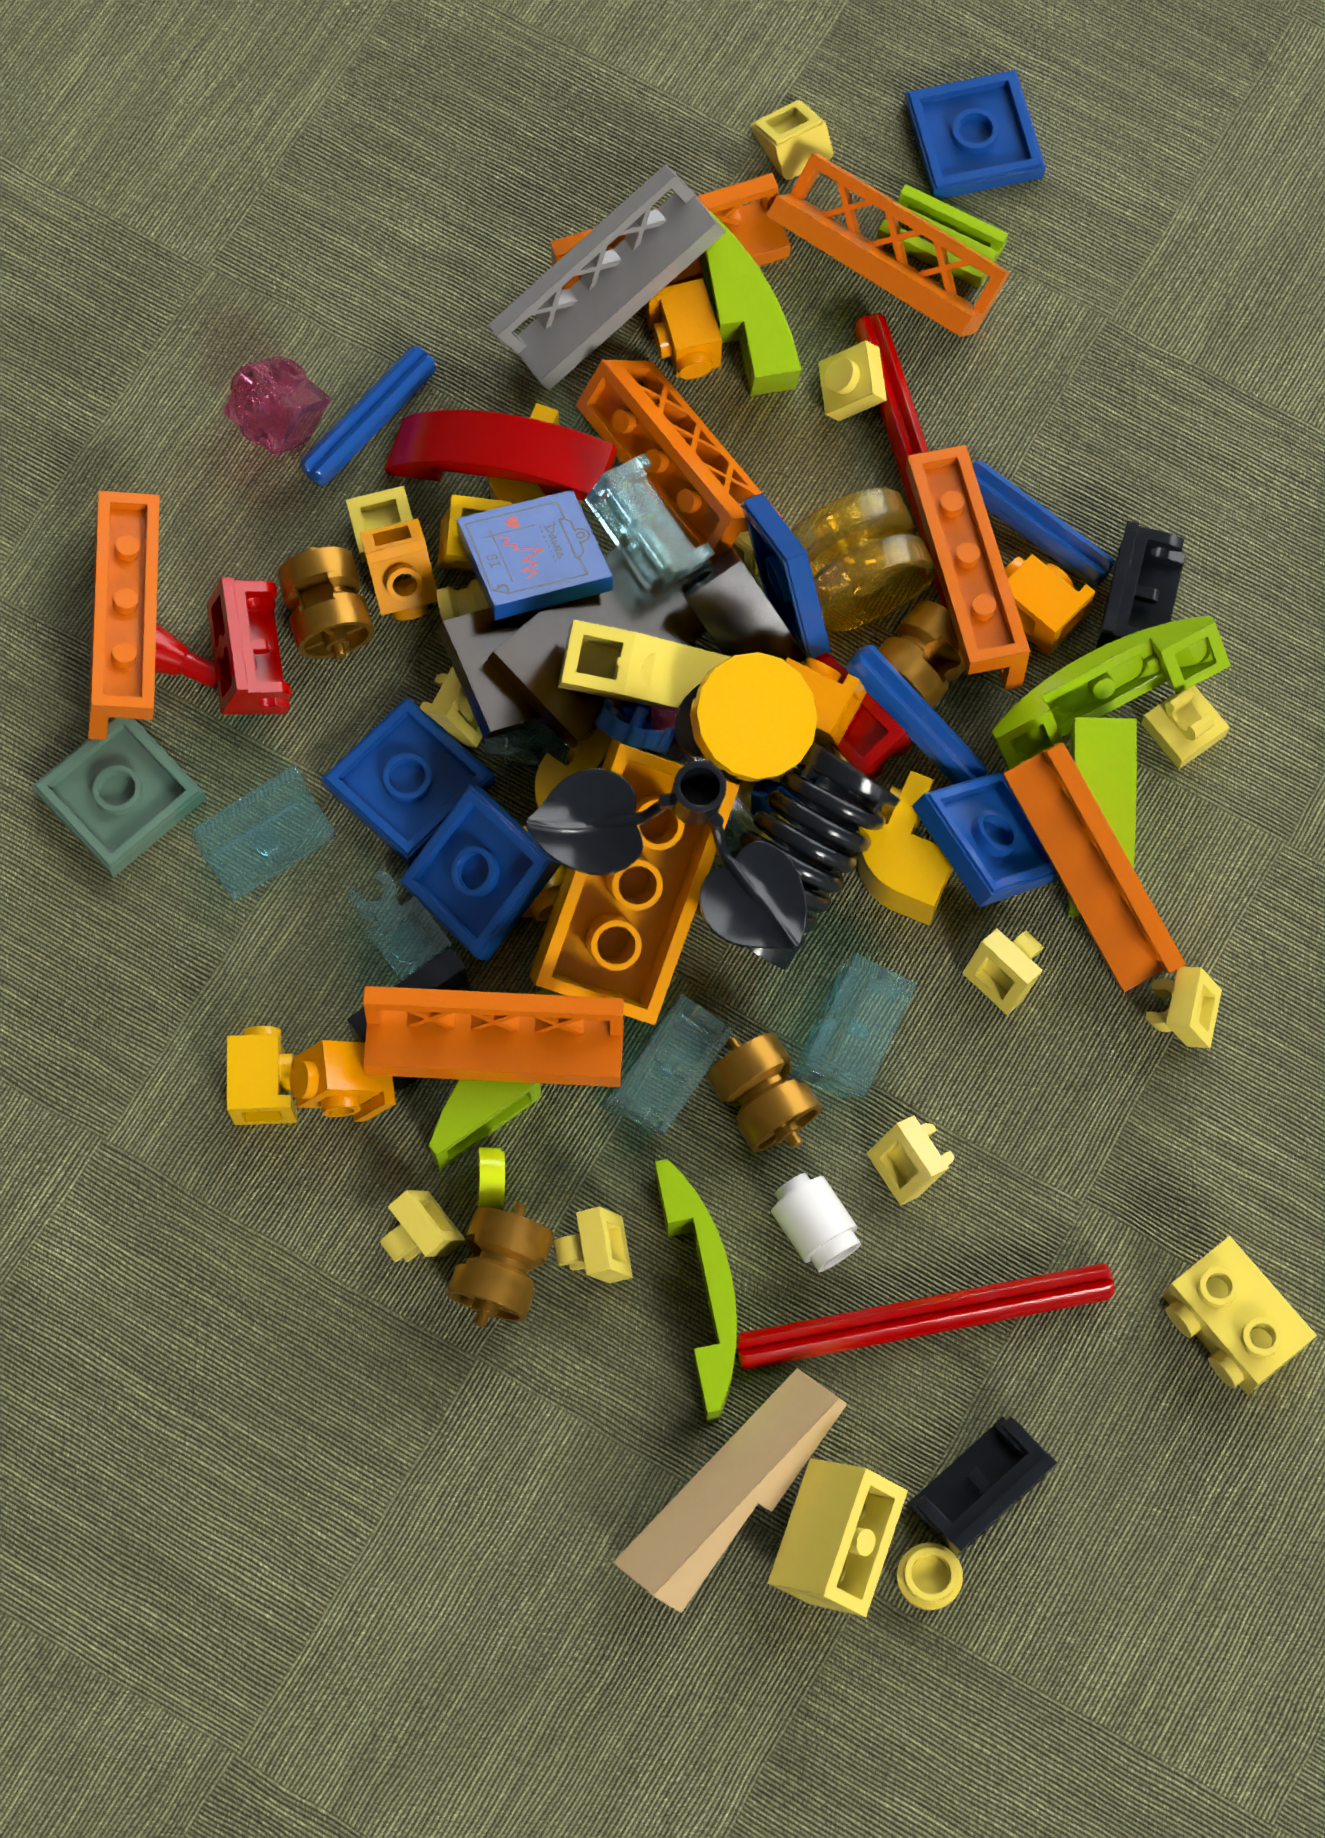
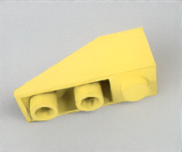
[558,619,731,711]

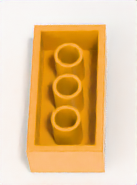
[529,739,740,1025]

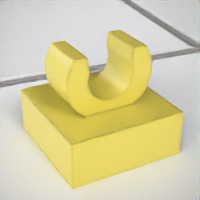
[420,666,483,748]
[1141,685,1230,769]
[962,928,1044,1015]
[1145,966,1222,1048]
[866,1115,955,1206]
[380,1190,466,1262]
[554,1206,633,1284]

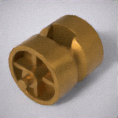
[277,547,374,660]
[878,600,966,708]
[706,1032,823,1152]
[446,1202,555,1327]

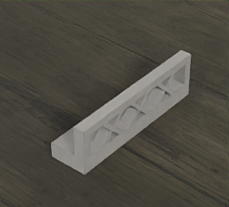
[488,164,726,390]

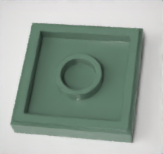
[31,718,206,878]

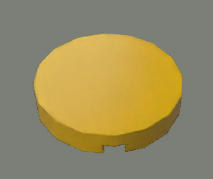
[690,652,818,782]

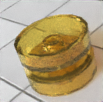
[791,488,937,632]

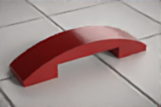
[384,410,617,503]

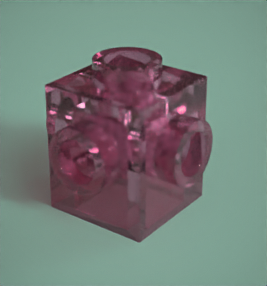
[222,356,331,455]

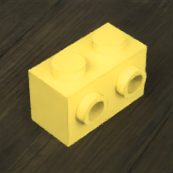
[1162,1236,1317,1396]
[768,1458,908,1617]

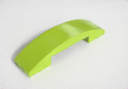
[992,616,1231,770]
[655,1159,737,1423]

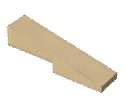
[612,1368,847,1613]

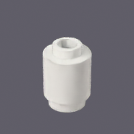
[771,1173,861,1272]

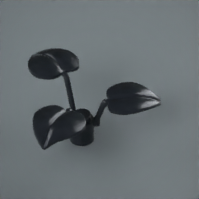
[527,683,807,950]

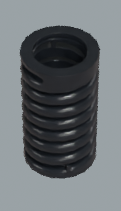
[696,741,901,970]

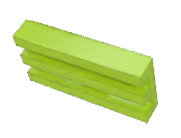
[877,184,1008,289]

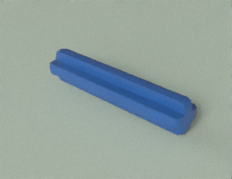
[300,346,436,486]
[972,460,1114,587]
[846,645,987,784]

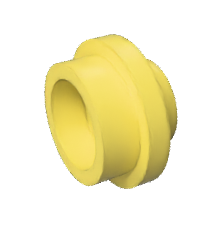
[896,1543,963,1610]

